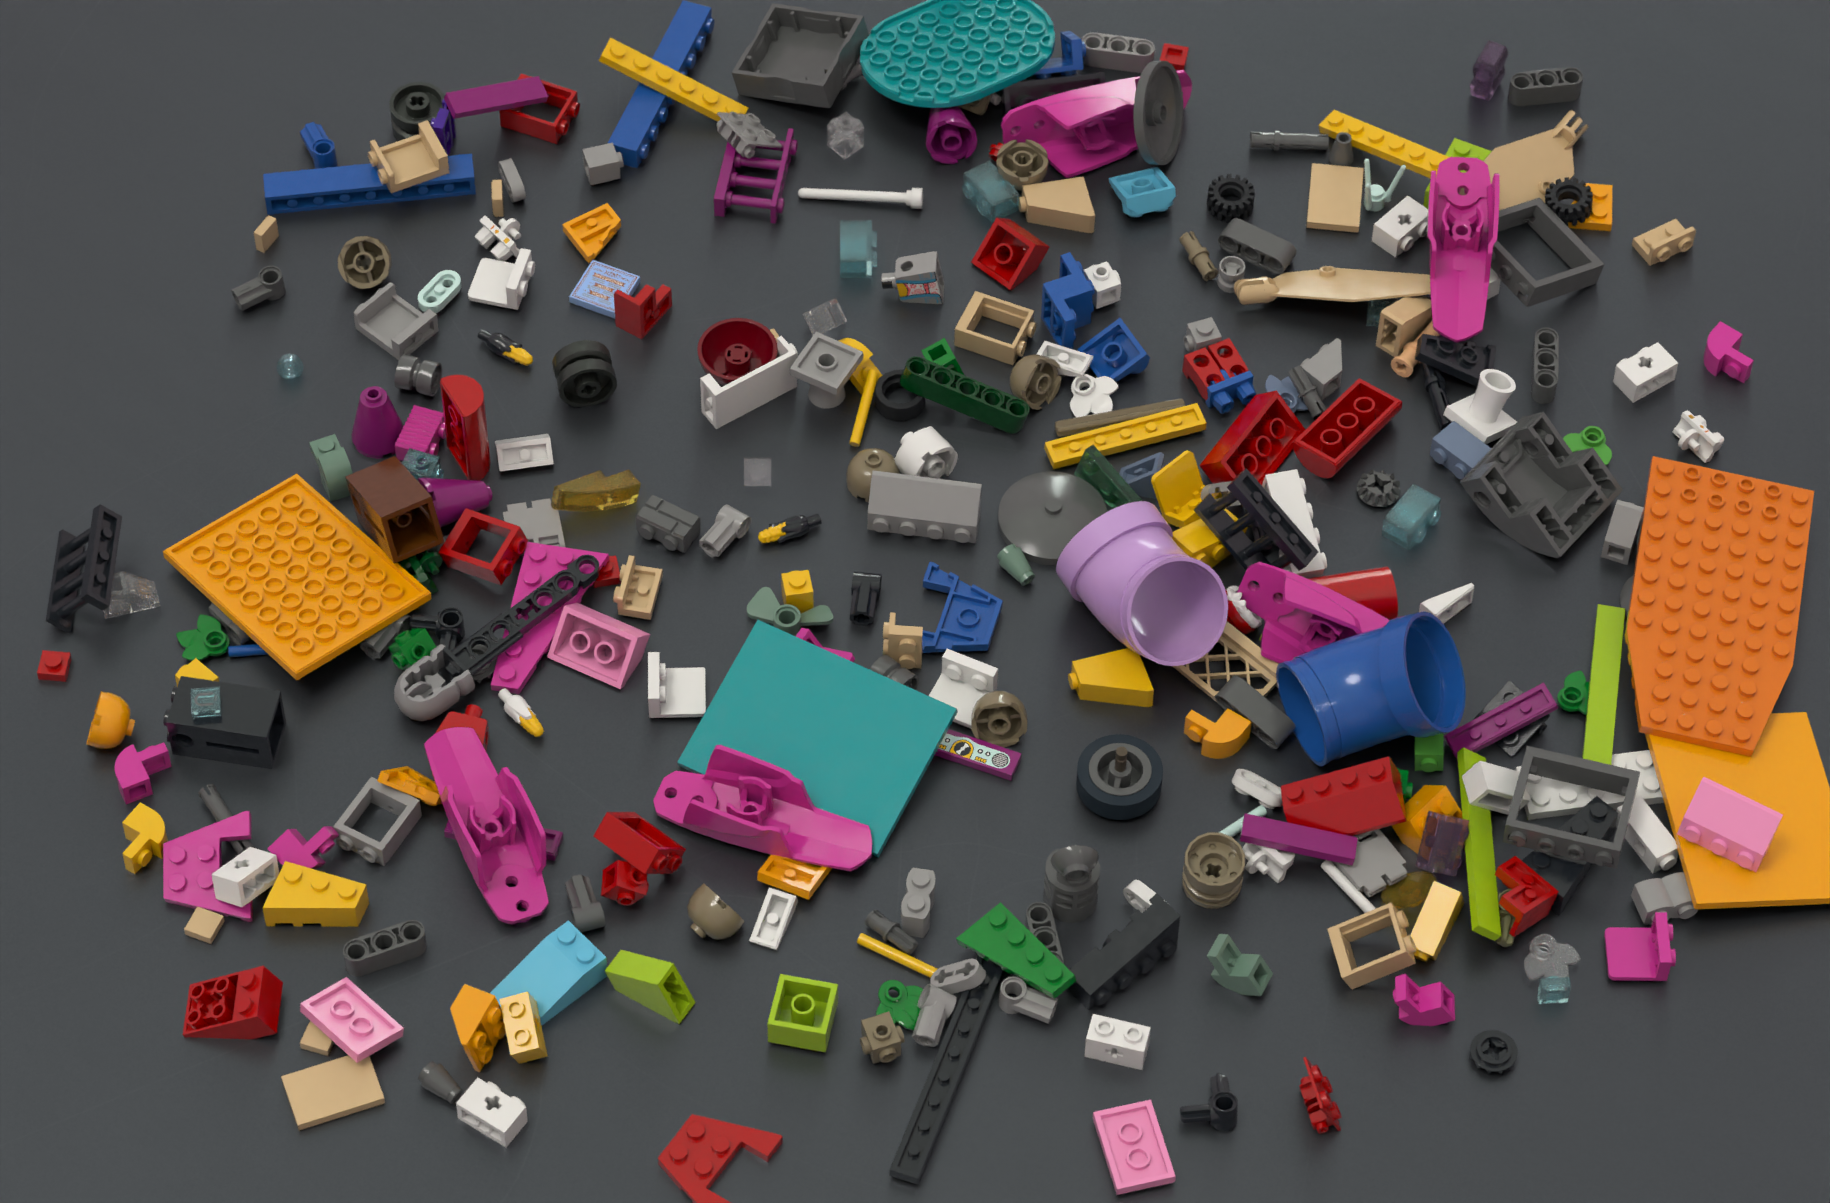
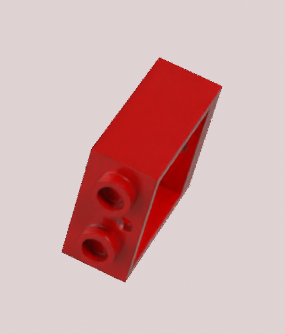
[499,74,580,144]
[439,508,528,586]
[593,812,686,874]

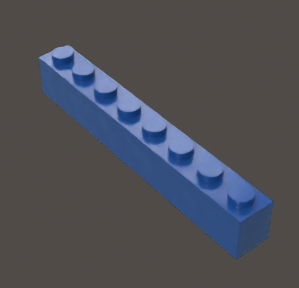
[607,0,715,168]
[263,154,476,215]

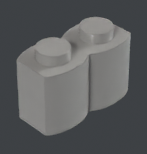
[901,868,935,938]
[1631,872,1698,924]

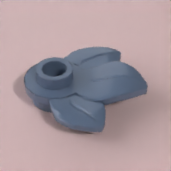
[1265,375,1308,413]

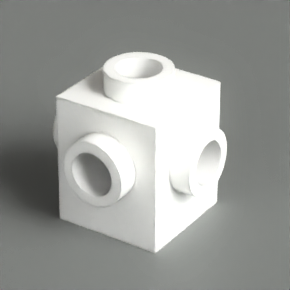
[1083,262,1121,309]

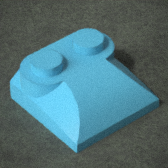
[1109,167,1176,218]

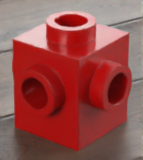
[601,860,649,906]

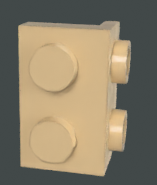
[613,555,663,620]
[883,612,923,669]

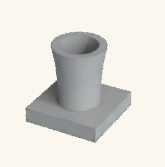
[790,332,863,408]

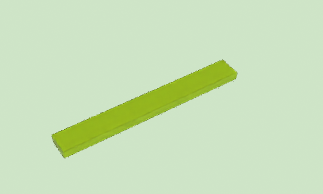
[1582,604,1625,765]
[1457,747,1501,941]

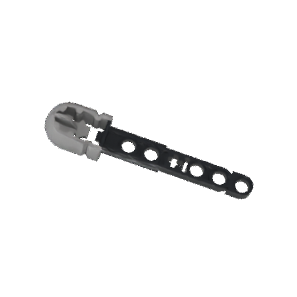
[394,555,600,721]

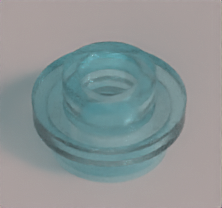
[276,354,304,379]

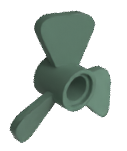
[747,587,833,636]

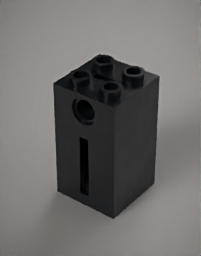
[163,676,286,769]

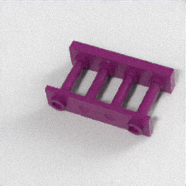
[714,128,798,224]

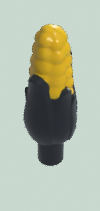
[478,329,533,366]
[758,514,822,543]

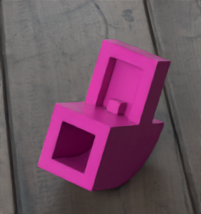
[1703,321,1754,383]
[115,742,172,804]
[267,826,339,869]
[1393,974,1455,1026]

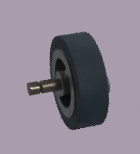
[1076,734,1163,820]

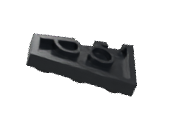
[1415,334,1496,387]

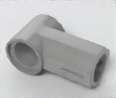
[699,504,751,558]
[998,977,1059,1024]
[912,984,956,1047]

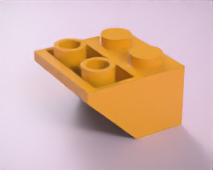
[1392,785,1464,866]
[450,984,506,1072]

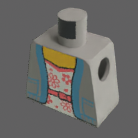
[881,251,945,304]

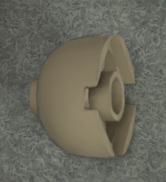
[996,139,1049,191]
[337,236,392,289]
[1009,354,1061,410]
[846,448,900,503]
[971,691,1027,747]
[687,883,745,940]

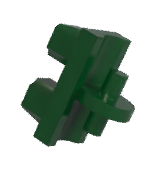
[397,550,443,595]

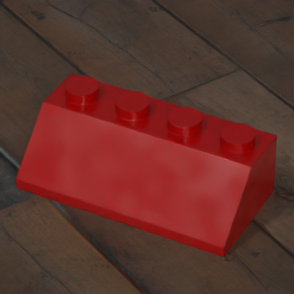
[1199,391,1306,486]
[1281,756,1406,836]

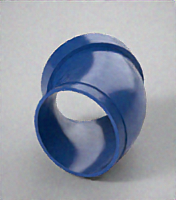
[1276,612,1466,766]

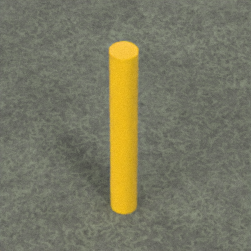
[849,369,879,447]
[857,933,937,978]

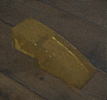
[551,469,641,511]

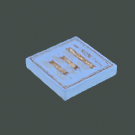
[569,260,640,319]

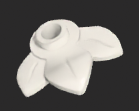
[1070,374,1119,417]

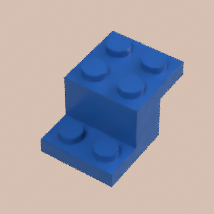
[1041,252,1095,349]

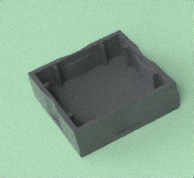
[732,3,869,108]

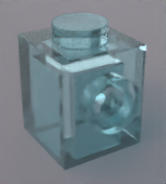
[402,448,444,481]

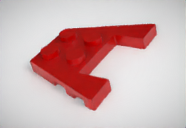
[658,1114,783,1203]

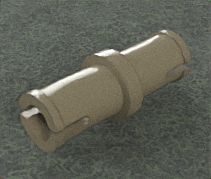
[1179,231,1219,281]

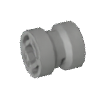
[1217,256,1245,293]

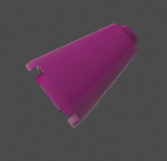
[926,106,978,164]
[351,386,404,459]
[417,477,492,528]

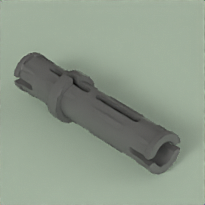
[1250,130,1329,151]
[198,784,255,855]

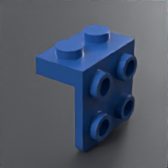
[1033,31,1086,78]

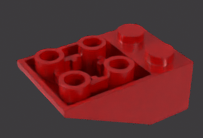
[183,966,283,1040]

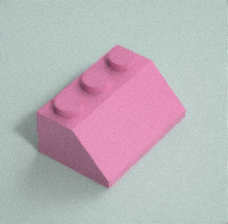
[547,603,650,689]
[1677,776,1783,872]

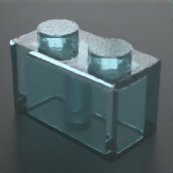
[962,160,1019,223]
[840,221,877,278]
[1382,483,1442,550]

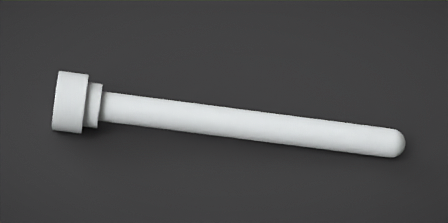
[798,188,923,209]

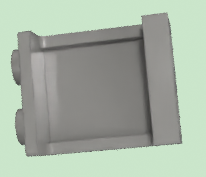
[354,282,439,360]

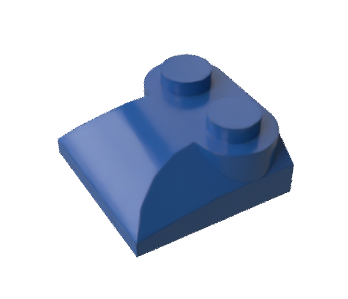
[1077,318,1150,382]

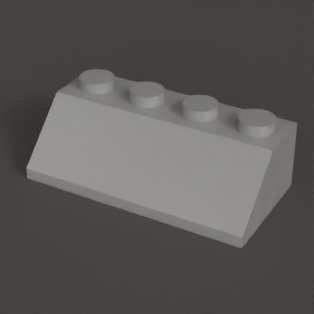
[867,471,982,543]

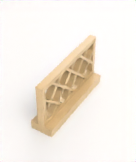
[1172,621,1279,702]

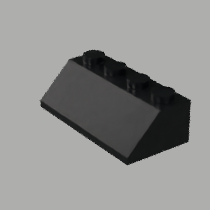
[1000,71,1106,117]

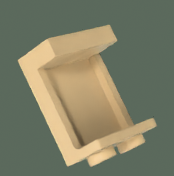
[368,120,449,193]

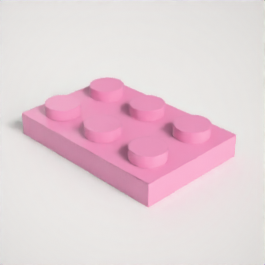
[300,977,404,1063]
[1093,1100,1176,1195]

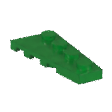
[956,902,1077,999]

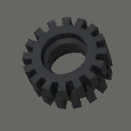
[1207,174,1255,223]
[1545,177,1593,226]

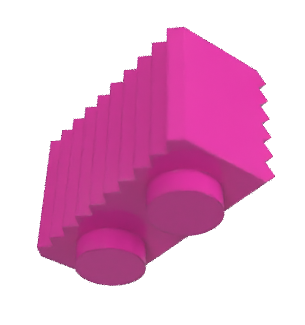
[395,405,446,468]

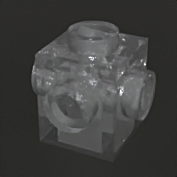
[827,112,864,159]

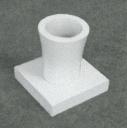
[1443,369,1517,444]

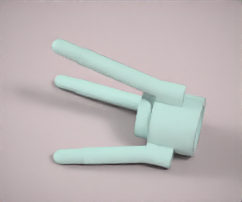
[1364,159,1406,212]

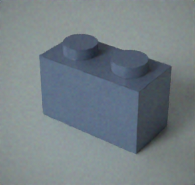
[1430,421,1492,480]

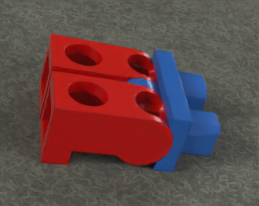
[1182,338,1256,414]

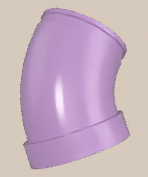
[1056,501,1228,666]

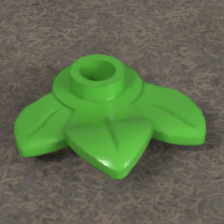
[1563,426,1612,466]

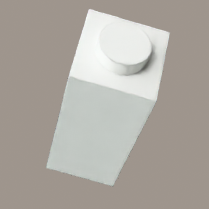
[1616,796,1679,873]

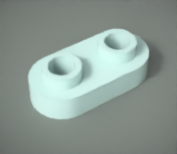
[418,270,461,313]

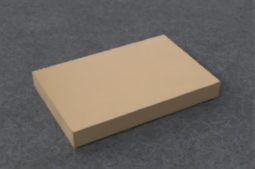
[1306,163,1364,233]
[281,1055,385,1130]

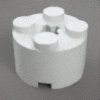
[894,426,958,479]

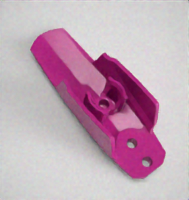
[1001,70,1192,178]
[1427,157,1500,342]
[1237,562,1390,663]
[424,727,549,925]
[653,745,872,871]

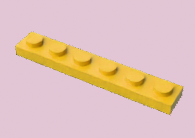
[599,37,748,122]
[1318,110,1449,179]
[1044,403,1207,469]

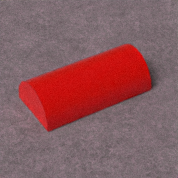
[440,375,491,481]
[1293,378,1402,478]
[1278,566,1398,619]

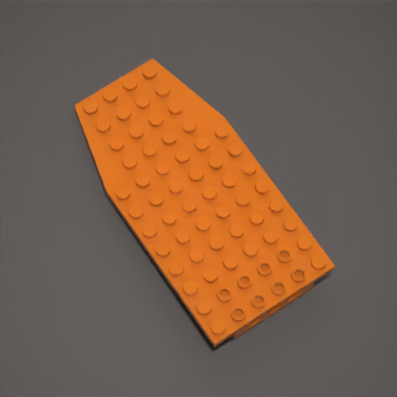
[1625,456,1814,757]

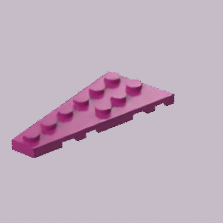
[491,542,609,694]

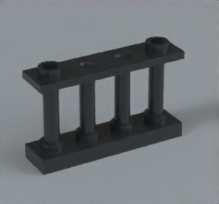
[1194,468,1318,585]
[46,504,122,633]

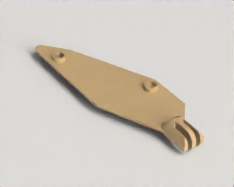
[1459,110,1588,210]
[1234,266,1431,305]

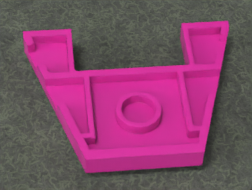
[163,811,253,922]

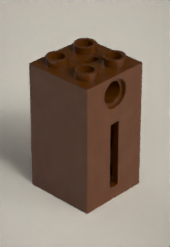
[345,456,444,564]

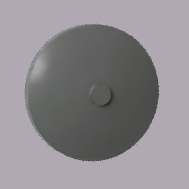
[1133,61,1184,165]
[998,471,1107,565]

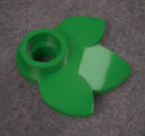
[176,614,230,661]
[1557,671,1589,715]
[876,980,923,1031]

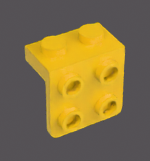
[1151,450,1222,528]

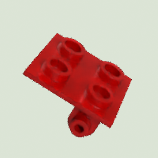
[1299,1057,1342,1133]

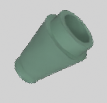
[997,544,1035,586]

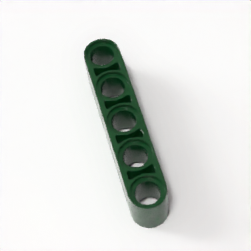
[900,356,1030,433]

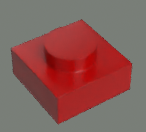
[1159,43,1189,71]
[593,555,621,588]
[37,650,72,682]

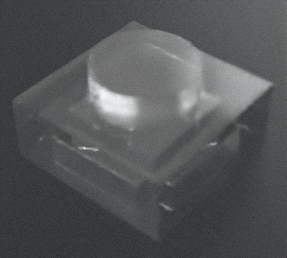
[744,457,772,486]

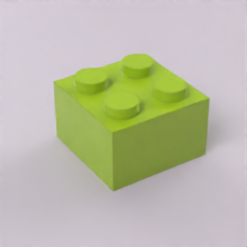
[767,974,838,1053]

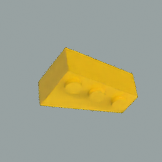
[1172,509,1248,568]
[263,861,369,927]

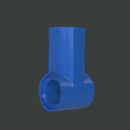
[300,122,337,169]

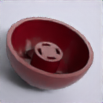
[697,318,777,386]

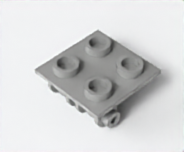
[716,112,782,159]

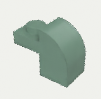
[309,434,353,502]
[1207,934,1273,996]

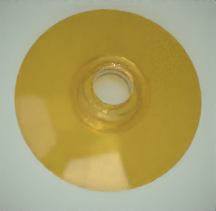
[1381,871,1437,909]

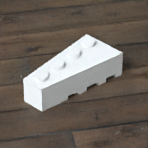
[1262,469,1327,578]

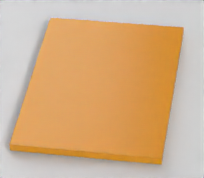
[163,474,432,680]
[1645,712,1830,910]

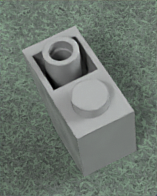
[1300,338,1342,401]
[1601,499,1644,565]

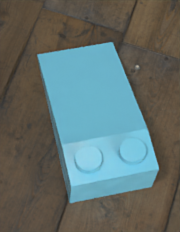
[489,920,607,1026]

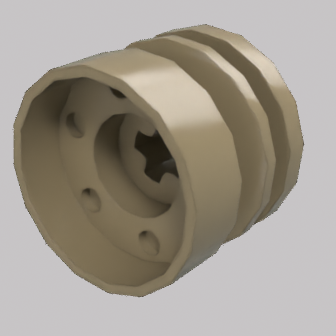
[1182,832,1245,909]

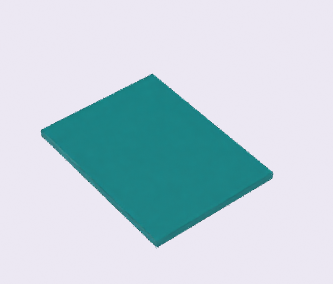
[677,620,958,858]

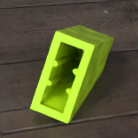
[605,950,696,1024]

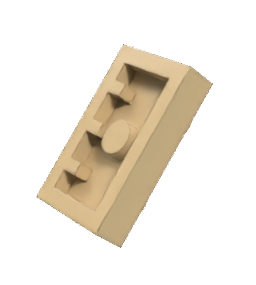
[1632,219,1696,266]

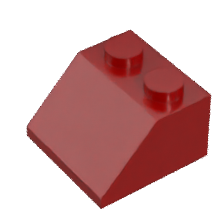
[971,217,1050,290]

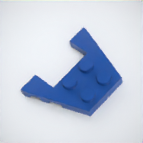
[922,562,1003,653]

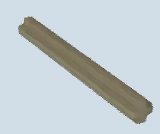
[1055,398,1185,437]

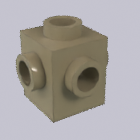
[860,1012,905,1064]

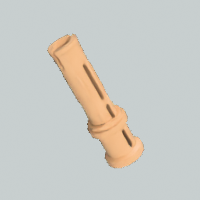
[1391,321,1440,378]

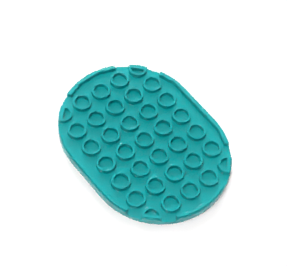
[860,0,1055,108]

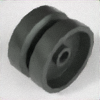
[389,82,445,141]
[552,340,617,407]

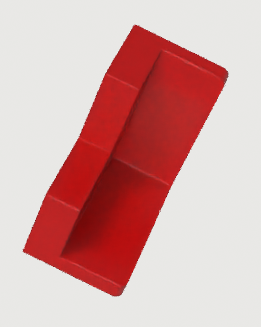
[614,284,672,340]
[1494,856,1559,937]

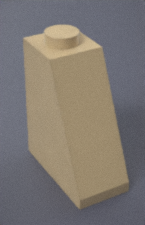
[1018,177,1095,233]
[1376,295,1432,357]

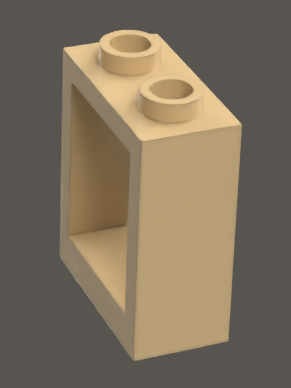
[954,291,1037,365]
[1327,903,1417,989]

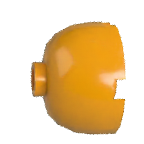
[87,691,135,749]

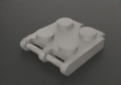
[503,498,565,556]
[1332,829,1407,898]

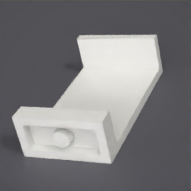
[700,336,798,429]

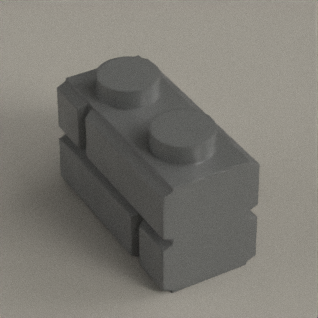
[636,495,701,553]

